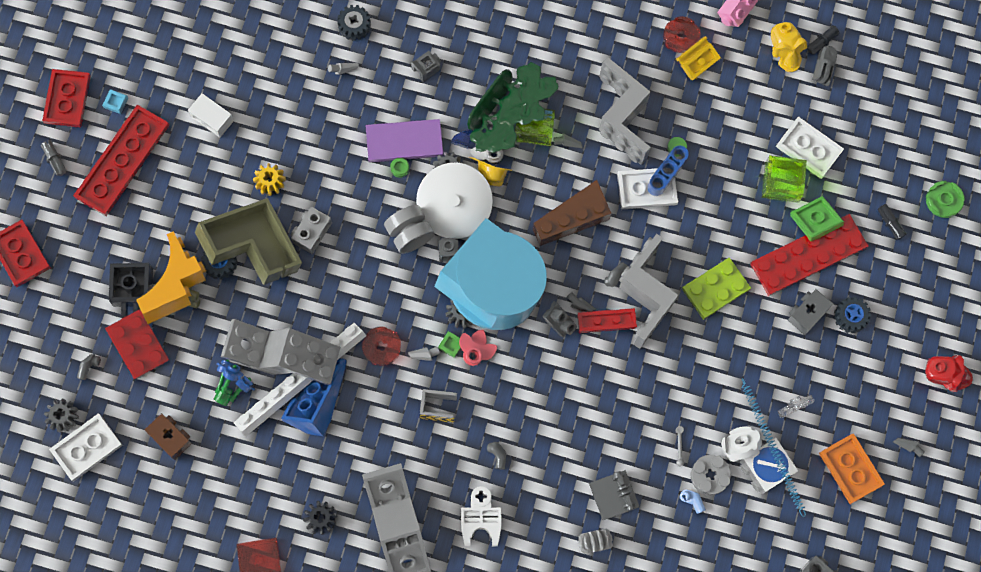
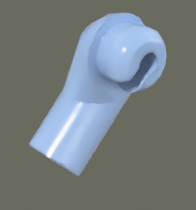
[680,489,706,514]

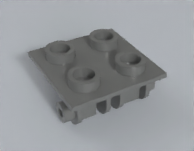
[589,470,640,520]

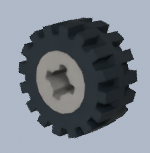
[337,5,371,41]

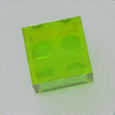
[762,155,807,203]

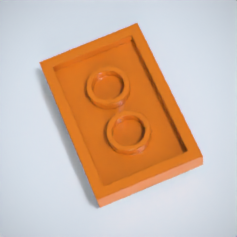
[819,433,885,504]

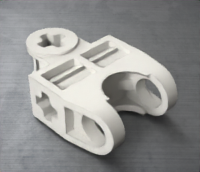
[461,486,501,547]

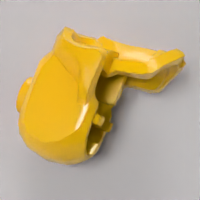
[771,22,807,72]

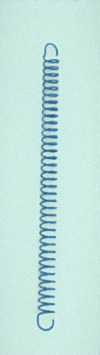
[741,378,806,517]

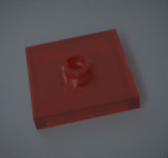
[237,538,281,572]

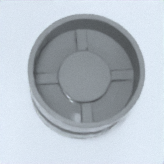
[384,205,435,254]

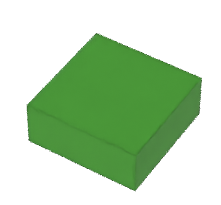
[438,331,461,359]

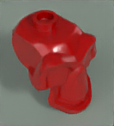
[925,355,973,392]

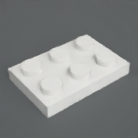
[776,117,844,179]
[617,168,678,209]
[49,413,123,482]

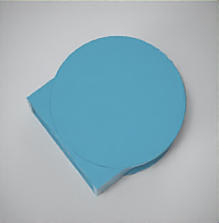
[434,218,547,330]

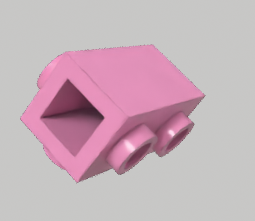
[717,0,758,27]

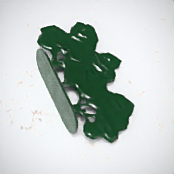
[467,62,559,153]

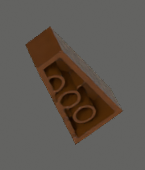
[533,180,612,246]

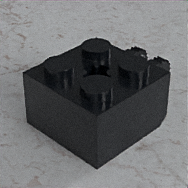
[109,263,153,318]

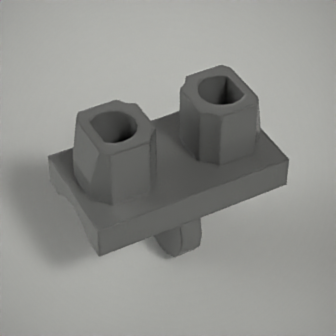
[542,301,577,337]

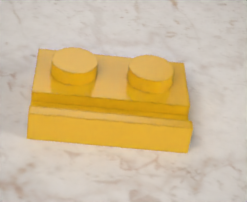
[676,36,721,80]

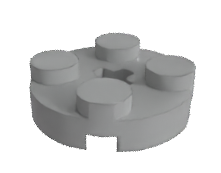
[691,455,731,495]

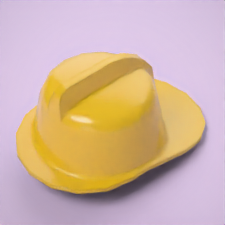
[469,157,512,187]

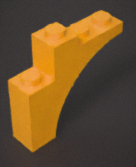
[136,231,206,324]

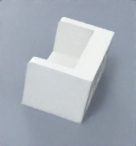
[188,94,234,138]

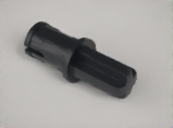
[807,25,840,55]
[878,204,907,240]

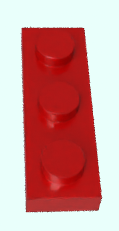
[577,308,637,333]

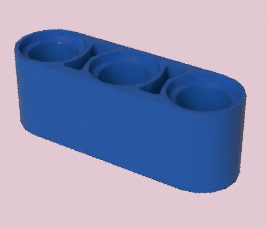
[648,146,689,196]

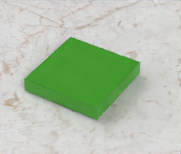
[790,196,844,242]

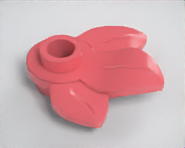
[459,329,497,366]

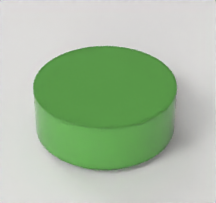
[667,137,687,157]
[390,158,409,178]

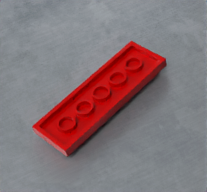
[73,105,169,217]
[750,214,868,297]

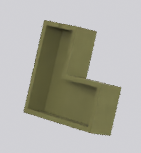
[195,198,302,285]

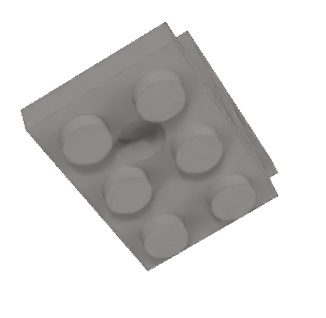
[599,57,650,165]
[619,234,678,349]
[221,319,341,385]
[362,463,431,572]

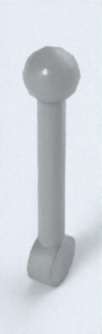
[675,426,684,467]

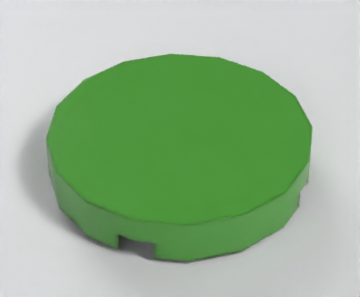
[926,181,965,218]

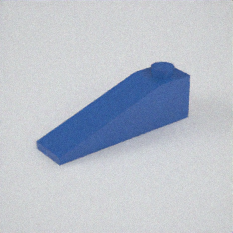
[281,358,347,436]

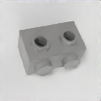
[291,207,332,254]

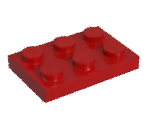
[42,69,91,128]
[0,220,51,287]
[105,309,169,379]

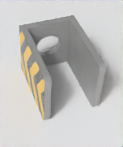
[420,389,457,422]

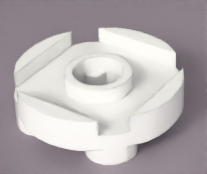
[721,427,762,462]

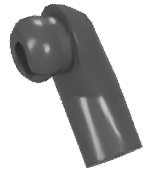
[604,262,627,287]
[77,354,101,380]
[487,442,507,470]

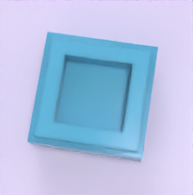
[102,89,128,114]

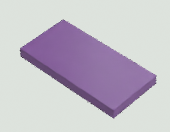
[366,119,443,162]

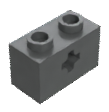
[788,289,833,335]

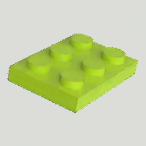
[682,257,751,320]

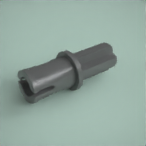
[41,140,66,176]

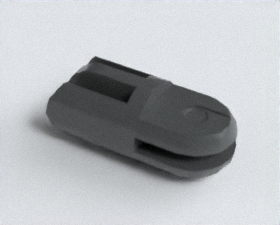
[812,46,837,86]

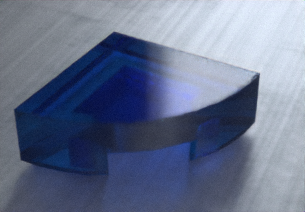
[451,130,473,149]

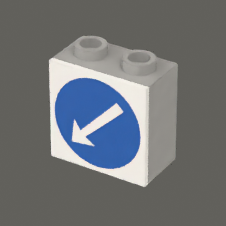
[740,438,798,495]

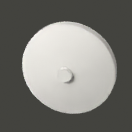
[417,163,493,239]

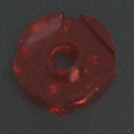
[663,16,701,53]
[362,326,401,366]

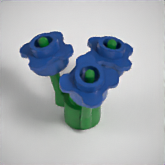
[213,360,255,406]

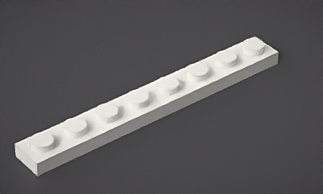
[234,323,366,437]

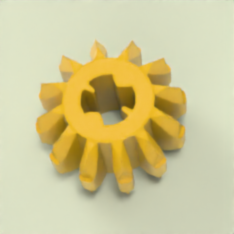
[253,163,286,196]

